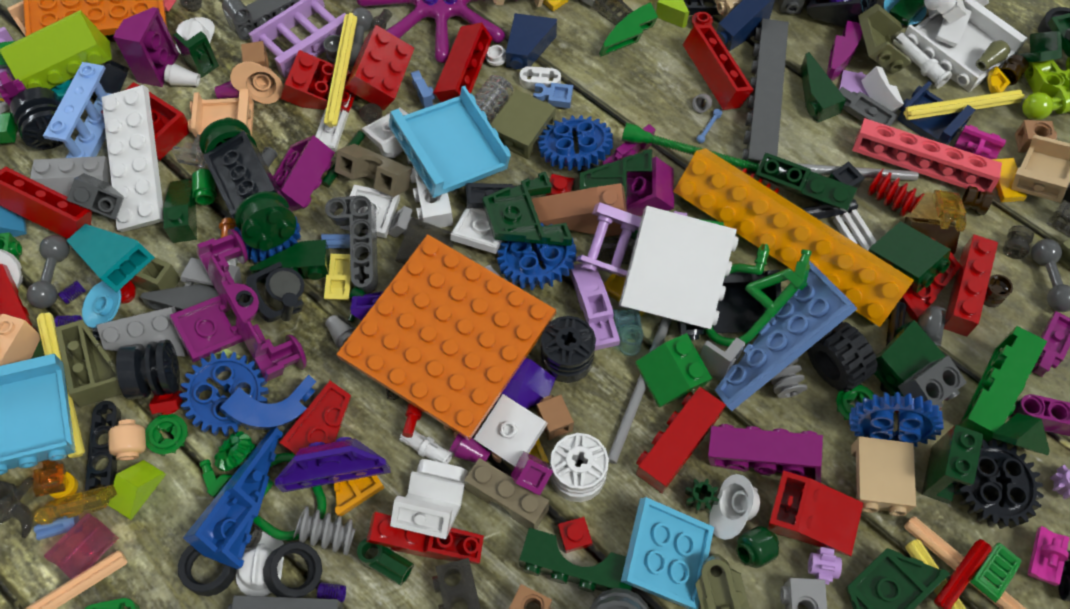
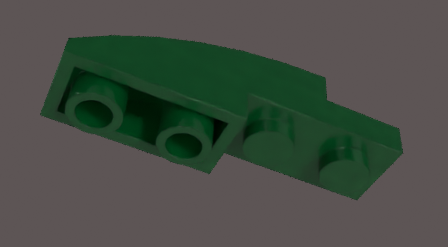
[756,152,857,212]

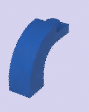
[219,375,317,430]

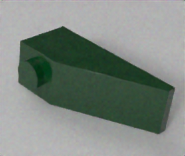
[800,52,846,123]
[163,179,197,243]

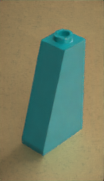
[66,224,155,293]

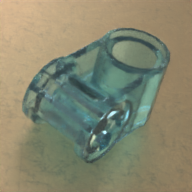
[613,309,643,356]

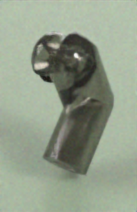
[371,9,393,30]

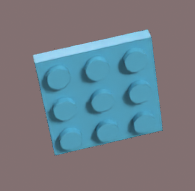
[621,497,714,609]

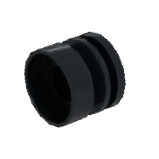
[9,87,64,150]
[541,316,596,383]
[116,340,180,400]

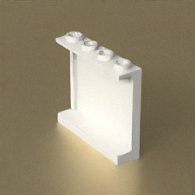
[905,0,1027,92]
[619,206,738,330]

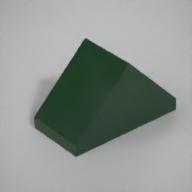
[992,413,1050,456]

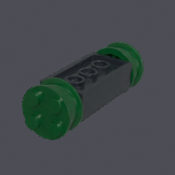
[199,117,296,251]

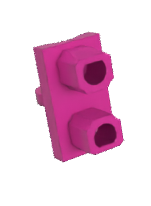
[954,125,1006,159]
[1027,526,1070,586]

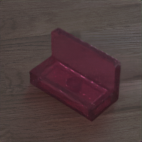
[44,513,119,579]

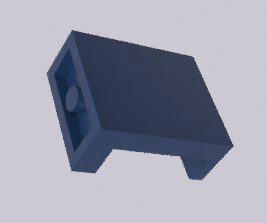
[897,81,976,145]

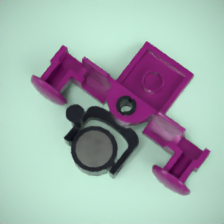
[170,229,307,382]

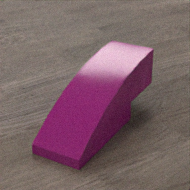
[827,21,863,81]

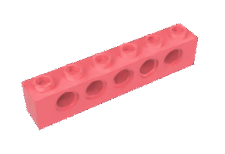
[852,118,1002,192]

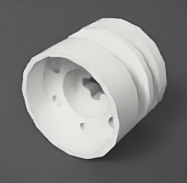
[550,433,609,502]

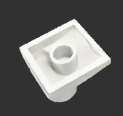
[362,108,408,158]

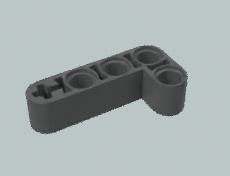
[222,0,300,40]
[325,195,378,294]

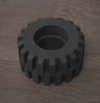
[807,321,878,392]

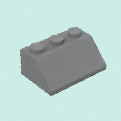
[30,156,112,212]

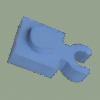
[410,70,435,108]
[533,83,573,108]

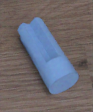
[321,234,350,248]
[34,513,80,540]

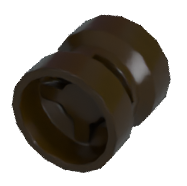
[999,54,1028,86]
[960,185,994,215]
[984,274,1013,308]

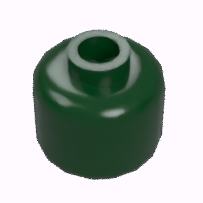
[736,526,779,568]

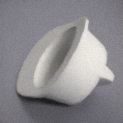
[176,17,215,54]
[709,474,760,540]
[236,530,284,597]

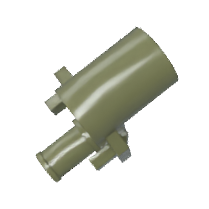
[695,554,750,609]

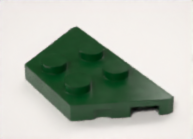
[846,548,950,609]

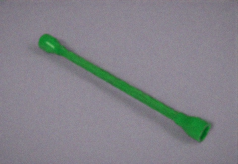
[621,122,759,172]

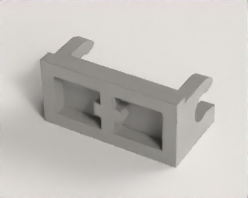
[181,258,242,286]

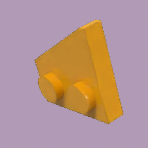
[334,475,385,516]

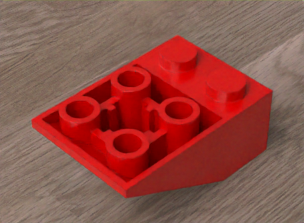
[281,50,356,113]
[768,470,864,557]

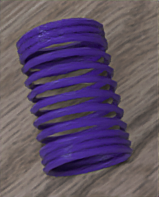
[58,280,86,305]
[54,315,82,327]
[317,582,346,602]

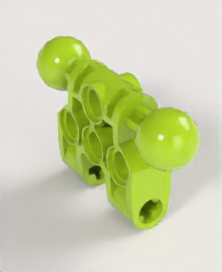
[1022,57,1070,120]

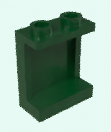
[868,221,951,293]
[874,320,945,397]
[921,425,983,504]

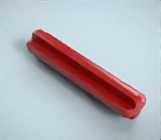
[934,539,992,609]

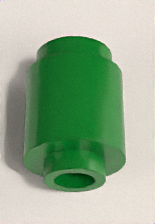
[192,169,217,205]

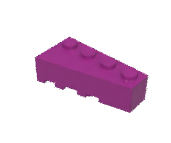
[708,424,823,483]

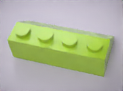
[0,10,112,89]

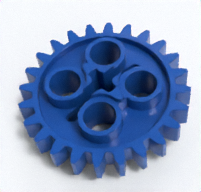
[538,115,613,171]
[497,223,577,290]
[179,351,269,437]
[849,392,944,447]

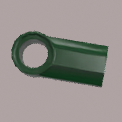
[357,538,414,586]

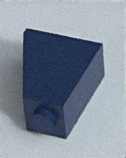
[717,0,775,51]
[506,13,557,70]

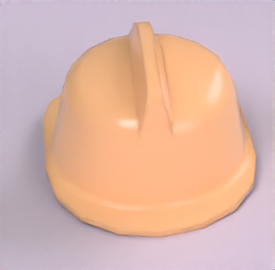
[230,62,283,104]

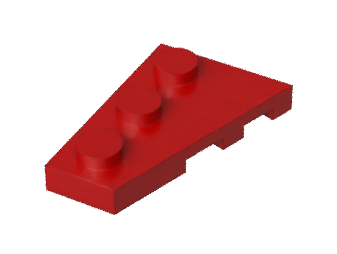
[900,246,961,322]
[279,381,351,455]

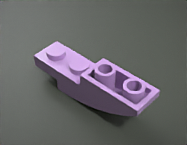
[569,263,620,350]

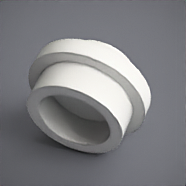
[486,45,506,66]

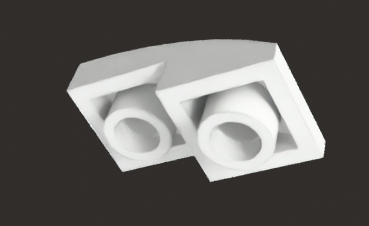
[935,9,972,47]
[861,66,904,113]

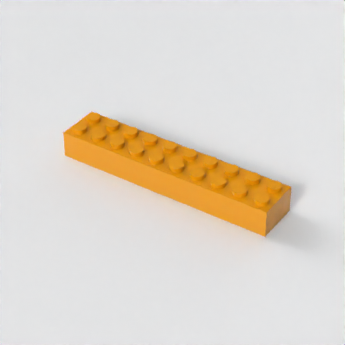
[673,148,914,327]

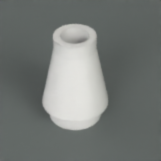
[164,63,200,87]

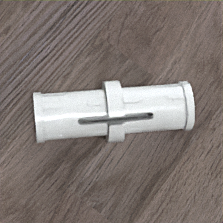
[399,430,453,464]

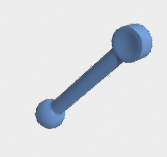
[696,109,722,143]

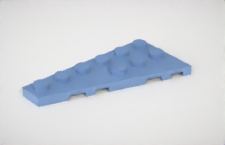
[715,260,857,411]

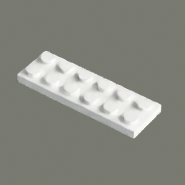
[101,85,164,232]

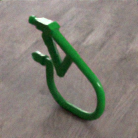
[704,244,812,347]
[199,443,327,541]

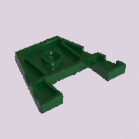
[580,149,652,240]
[483,172,573,246]

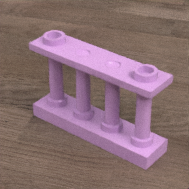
[249,0,346,78]
[576,202,642,278]

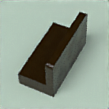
[904,217,961,254]

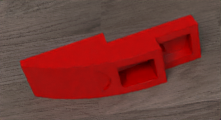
[366,512,484,564]

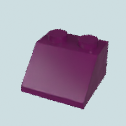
[627,157,674,216]

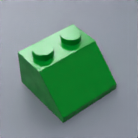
[635,333,712,408]

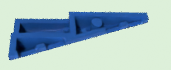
[183,427,283,569]

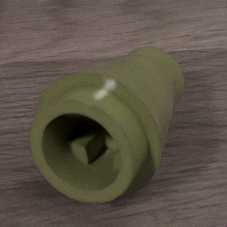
[976,40,1010,71]

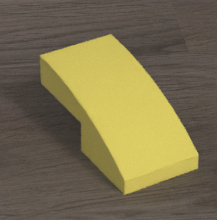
[324,254,353,301]

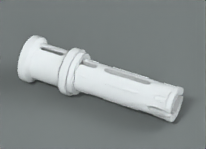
[893,33,952,89]

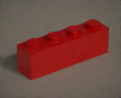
[433,22,492,102]
[682,24,753,110]
[0,166,92,239]
[944,234,998,337]
[636,386,726,494]

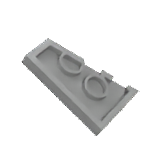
[96,306,188,357]

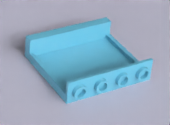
[389,86,511,198]
[0,354,76,475]

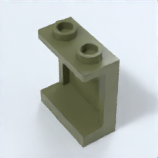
[858,4,911,74]
[490,89,556,159]

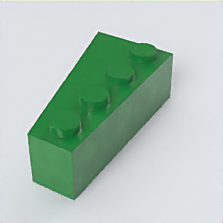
[959,326,1047,442]

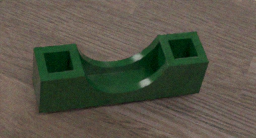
[519,528,632,593]

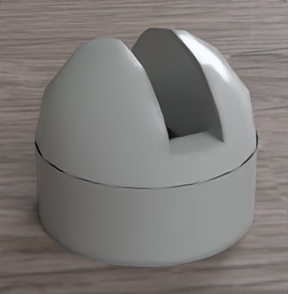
[692,94,712,113]

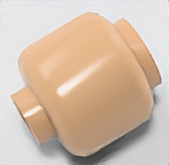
[108,419,146,461]

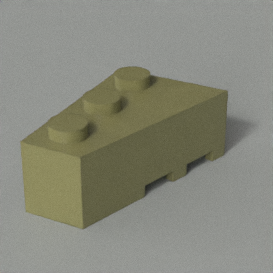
[55,320,122,407]

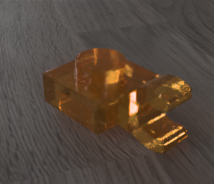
[33,459,66,497]

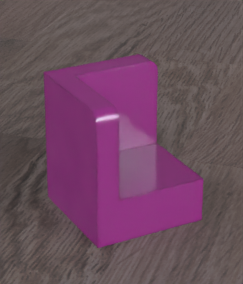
[511,451,553,496]

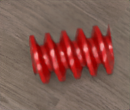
[868,168,925,217]

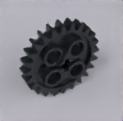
[952,439,1044,529]

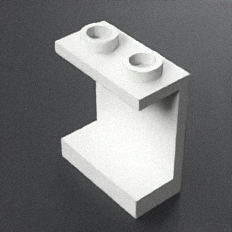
[390,471,465,539]

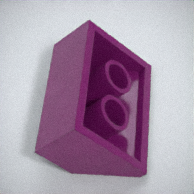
[114,7,179,87]
[273,135,335,212]

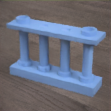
[43,62,110,158]

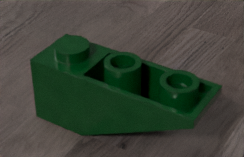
[250,240,330,283]

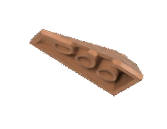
[531,183,627,237]

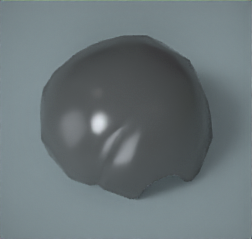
[917,306,946,346]

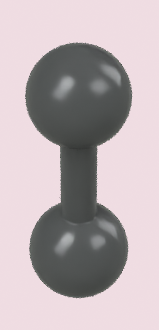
[349,7,373,67]
[26,235,70,309]
[1031,239,1070,312]

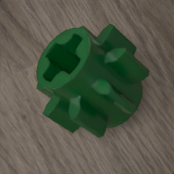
[685,479,719,514]

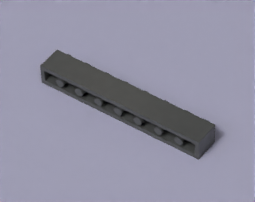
[741,18,789,174]

